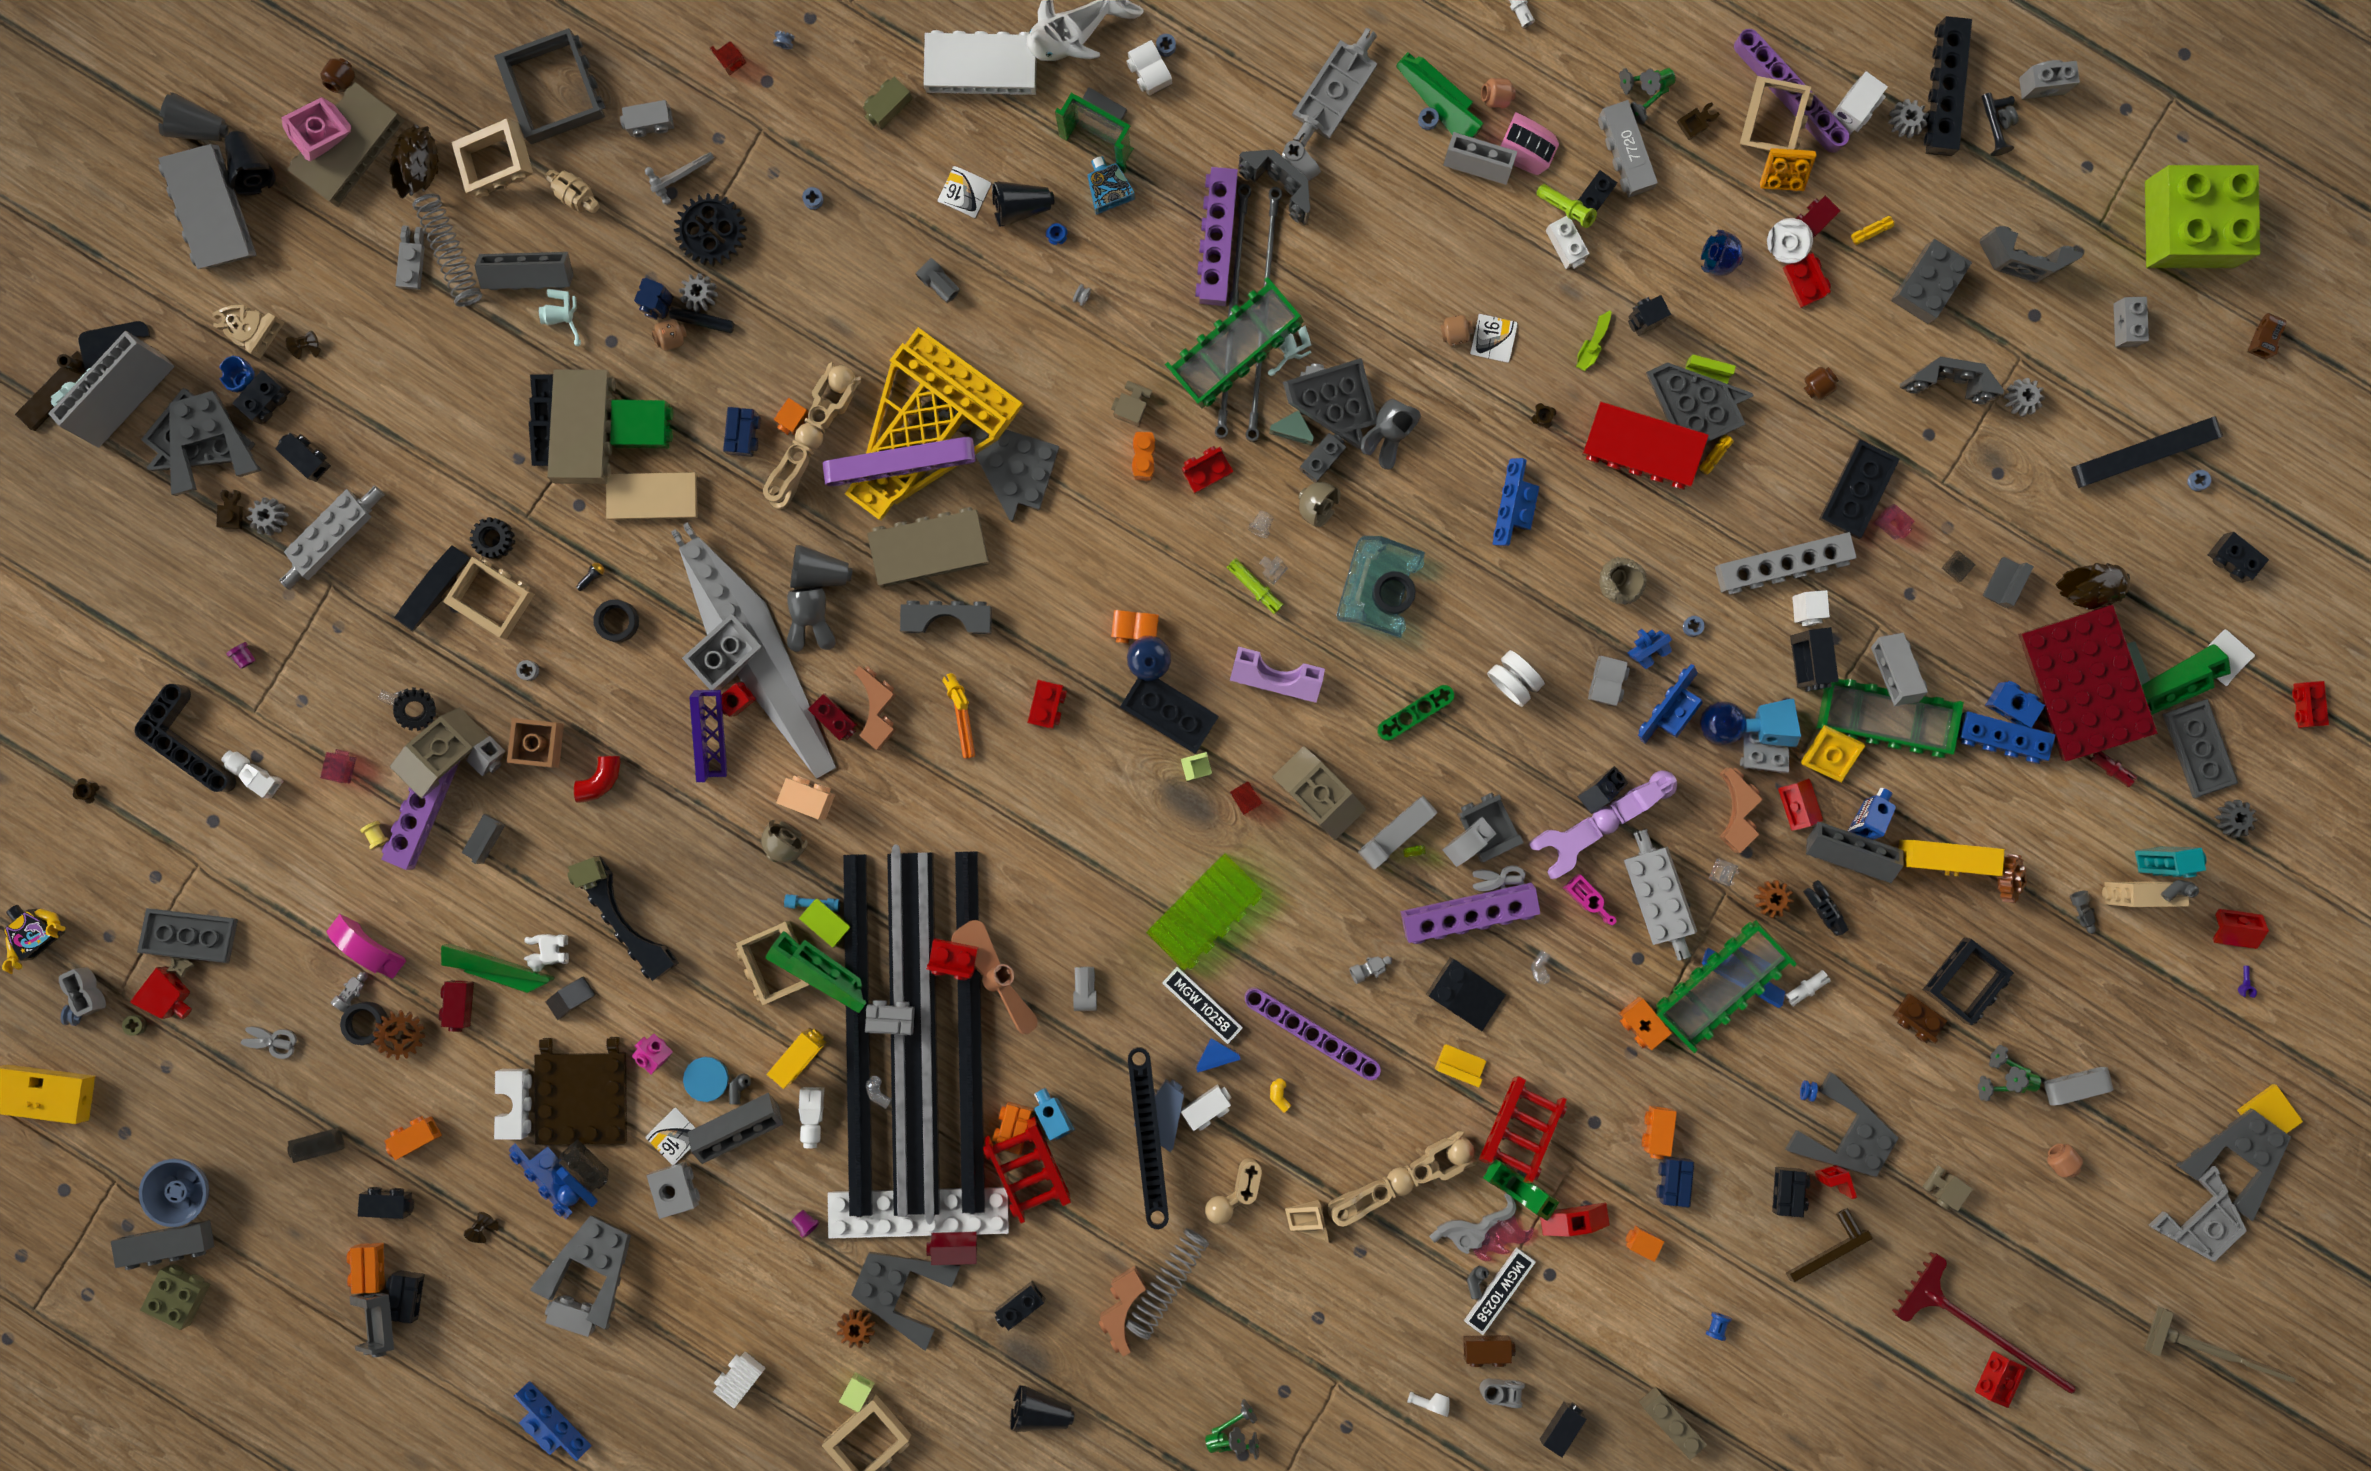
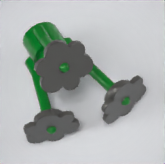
[1619,68,1676,125]
[1978,1045,2041,1101]
[1205,1399,1259,1460]

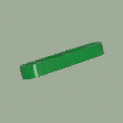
[1377,685,1454,741]

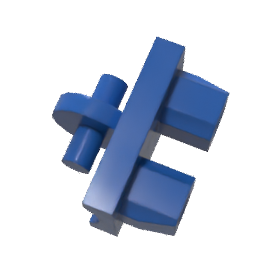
[1627,629,1672,669]

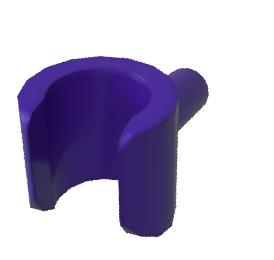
[2238,966,2257,998]

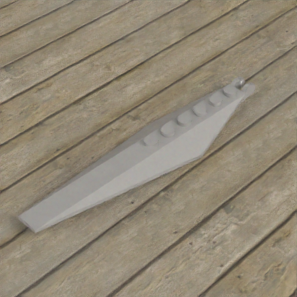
[672,522,836,779]

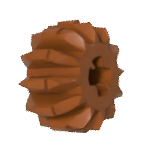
[1754,880,1794,918]
[837,1309,875,1348]

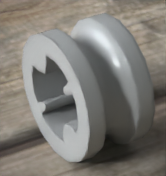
[1073,284,1091,307]
[516,660,539,681]

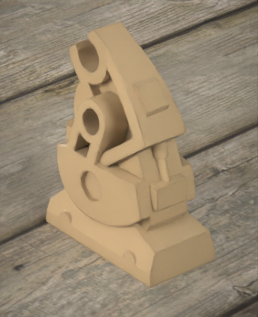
[212,305,285,359]

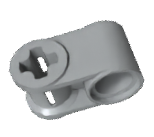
[1282,140,1321,182]
[1479,1378,1525,1408]

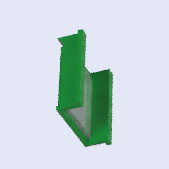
[1055,92,1134,173]

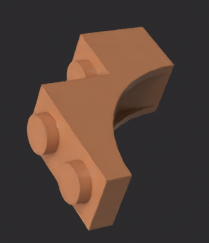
[853,666,896,750]
[1719,767,1763,853]
[1099,1266,1146,1357]

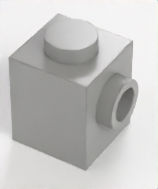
[466,736,506,776]

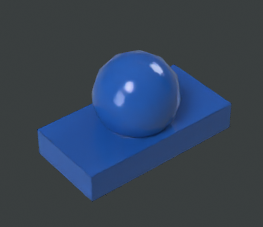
[556,1167,598,1207]

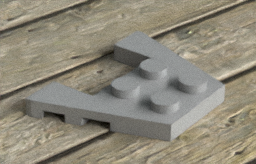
[2149,1165,2247,1262]

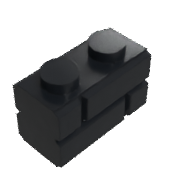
[1772,1167,1810,1217]
[386,1270,425,1323]

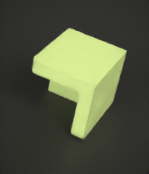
[1181,752,1212,781]
[839,1372,875,1412]

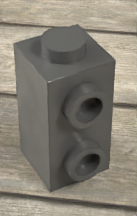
[1299,433,1346,483]

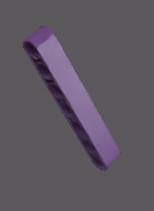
[1734,29,1849,153]
[823,437,976,486]
[1245,987,1381,1080]

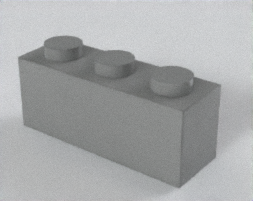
[1443,132,1517,185]
[1871,633,1928,706]

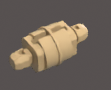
[545,170,600,213]

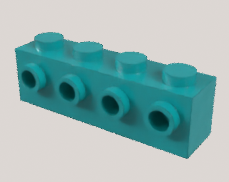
[2135,846,2207,878]

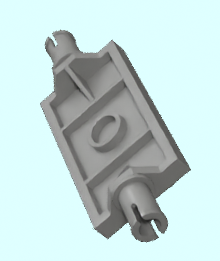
[1292,28,1377,147]
[279,485,385,590]
[1624,829,1697,961]

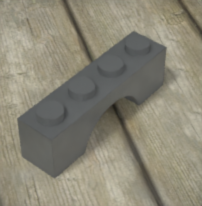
[900,601,992,634]

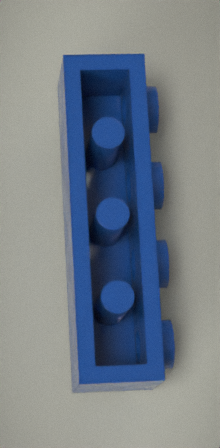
[1957,712,2055,764]

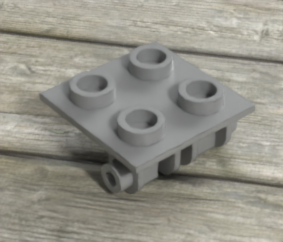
[1740,727,1789,773]

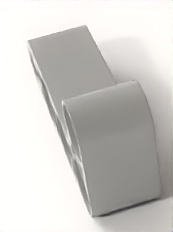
[1358,795,1438,869]

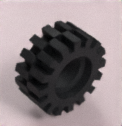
[470,517,515,559]
[393,687,436,731]

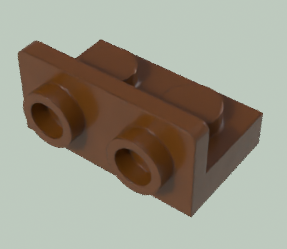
[1893,994,1947,1044]

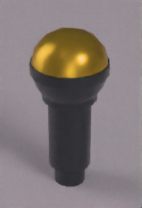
[576,563,605,591]

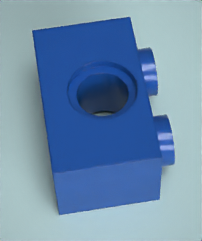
[1985,681,2045,728]

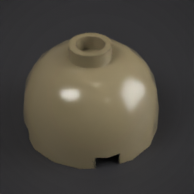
[1298,482,1341,527]
[761,820,808,863]

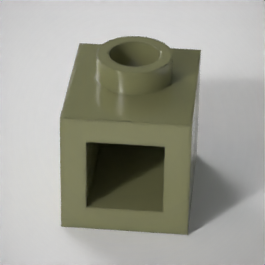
[568,857,607,890]

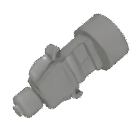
[1349,956,1392,984]
[330,972,368,1012]

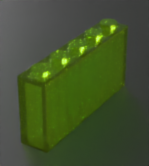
[1146,853,1263,971]

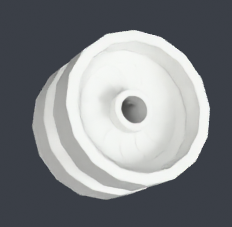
[1487,650,1545,707]

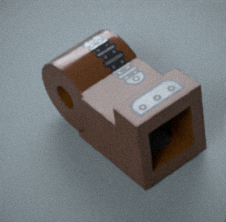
[2247,313,2286,360]

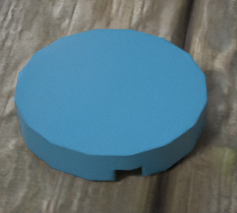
[683,1056,729,1102]

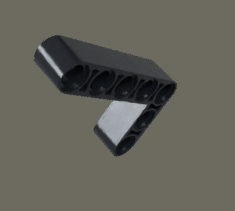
[134,684,236,792]

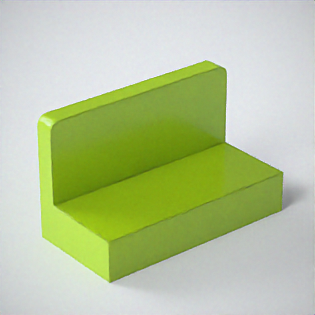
[1685,355,1736,384]
[798,899,850,948]

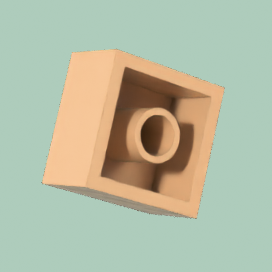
[776,775,835,820]

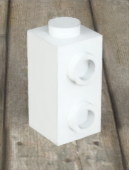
[1546,216,1589,269]
[1181,1084,1232,1131]

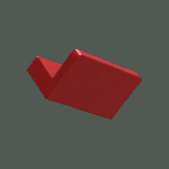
[1778,778,1823,831]
[2213,909,2269,949]
[1814,1165,1857,1199]

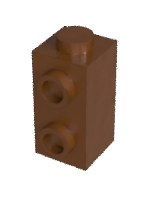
[1463,1335,1516,1367]

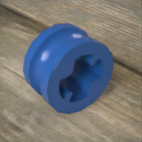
[1800,1080,1818,1102]

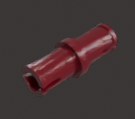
[2090,751,2137,788]

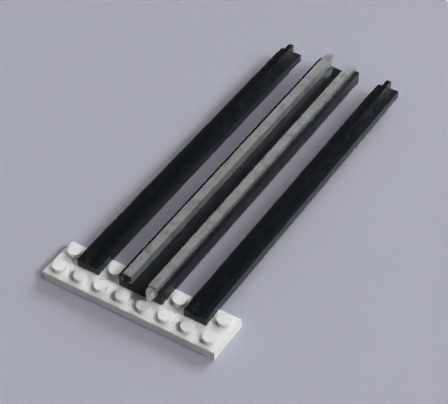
[828,844,1009,1238]

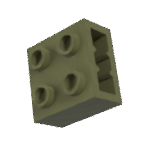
[140,1265,211,1330]

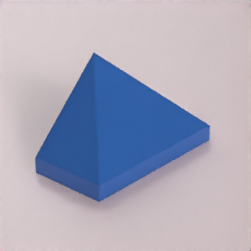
[1196,1038,1241,1073]

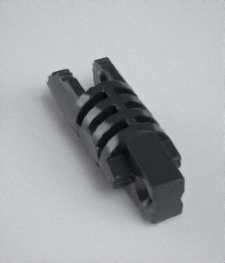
[1804,880,1849,936]

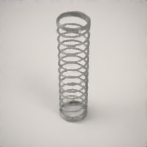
[412,193,482,307]
[1125,1228,1209,1340]

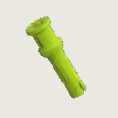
[1537,184,1597,228]

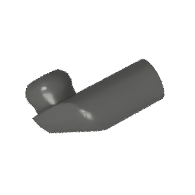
[2161,880,2199,902]
[729,1073,751,1104]
[1467,1266,1489,1299]

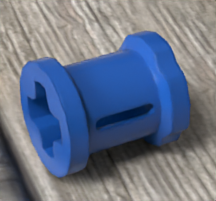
[1705,1312,1732,1341]

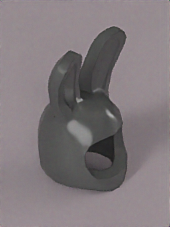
[1361,399,1421,470]
[787,587,836,652]

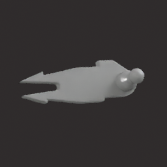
[645,152,714,205]

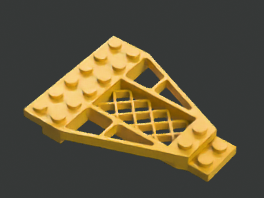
[845,327,1024,521]

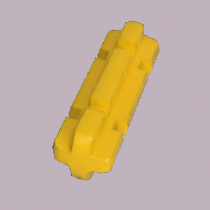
[1851,216,1894,245]
[1699,434,1734,474]

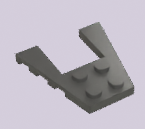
[169,391,261,496]
[1785,1072,1898,1177]
[2176,1108,2291,1221]
[530,1216,631,1330]
[851,1252,961,1351]

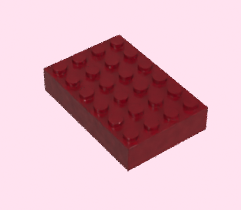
[2018,605,2158,762]

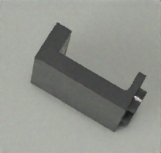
[1457,792,1524,862]
[349,1292,394,1357]

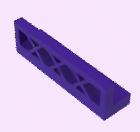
[689,690,727,782]

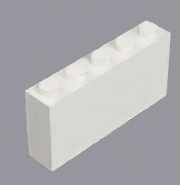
[924,30,1037,95]

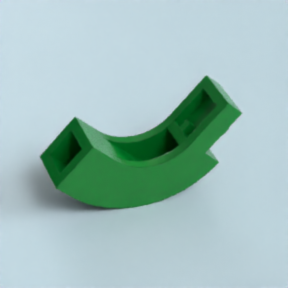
[1483,1159,1560,1221]

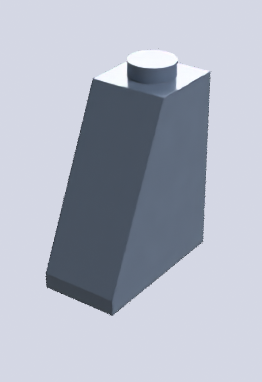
[1134,1079,1184,1152]

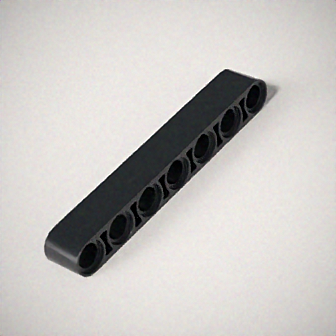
[2071,416,2224,488]

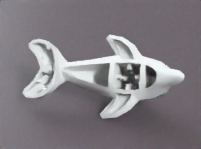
[1027,0,1143,61]

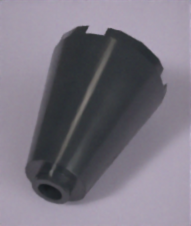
[224,131,276,196]
[992,181,1055,227]
[1010,1385,1075,1432]

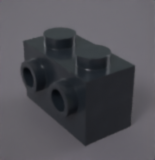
[1628,295,1672,336]
[232,370,291,425]
[2207,532,2269,583]

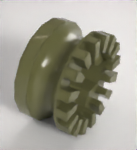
[122,1015,147,1036]

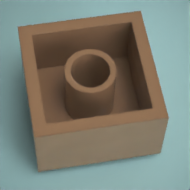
[507,718,564,768]

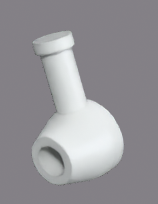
[1407,1392,1450,1417]

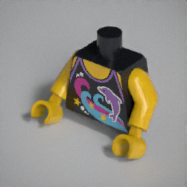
[2,905,65,975]

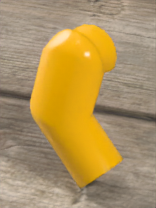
[1270,1078,1291,1113]

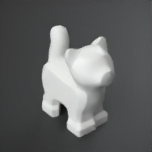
[524,934,569,972]

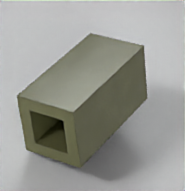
[863,76,912,130]

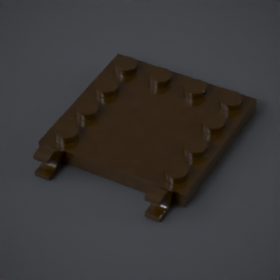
[534,1037,627,1145]

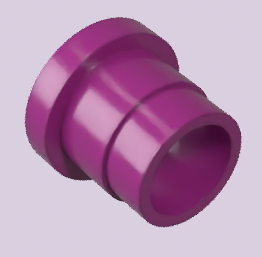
[226,642,256,669]
[791,1210,820,1238]

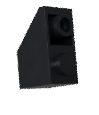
[1577,766,1628,814]

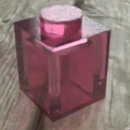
[320,749,357,783]

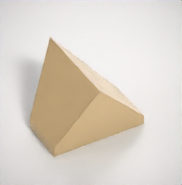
[1285,1200,1329,1243]

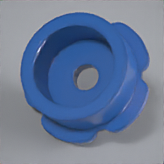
[1046,223,1068,245]

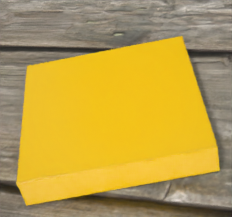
[1801,725,1865,783]
[2237,1084,2303,1134]

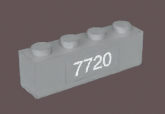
[1598,100,1658,198]

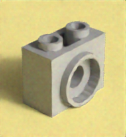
[2019,60,2080,99]
[646,1162,700,1219]

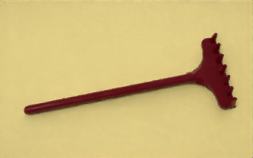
[1892,1252,2076,1394]

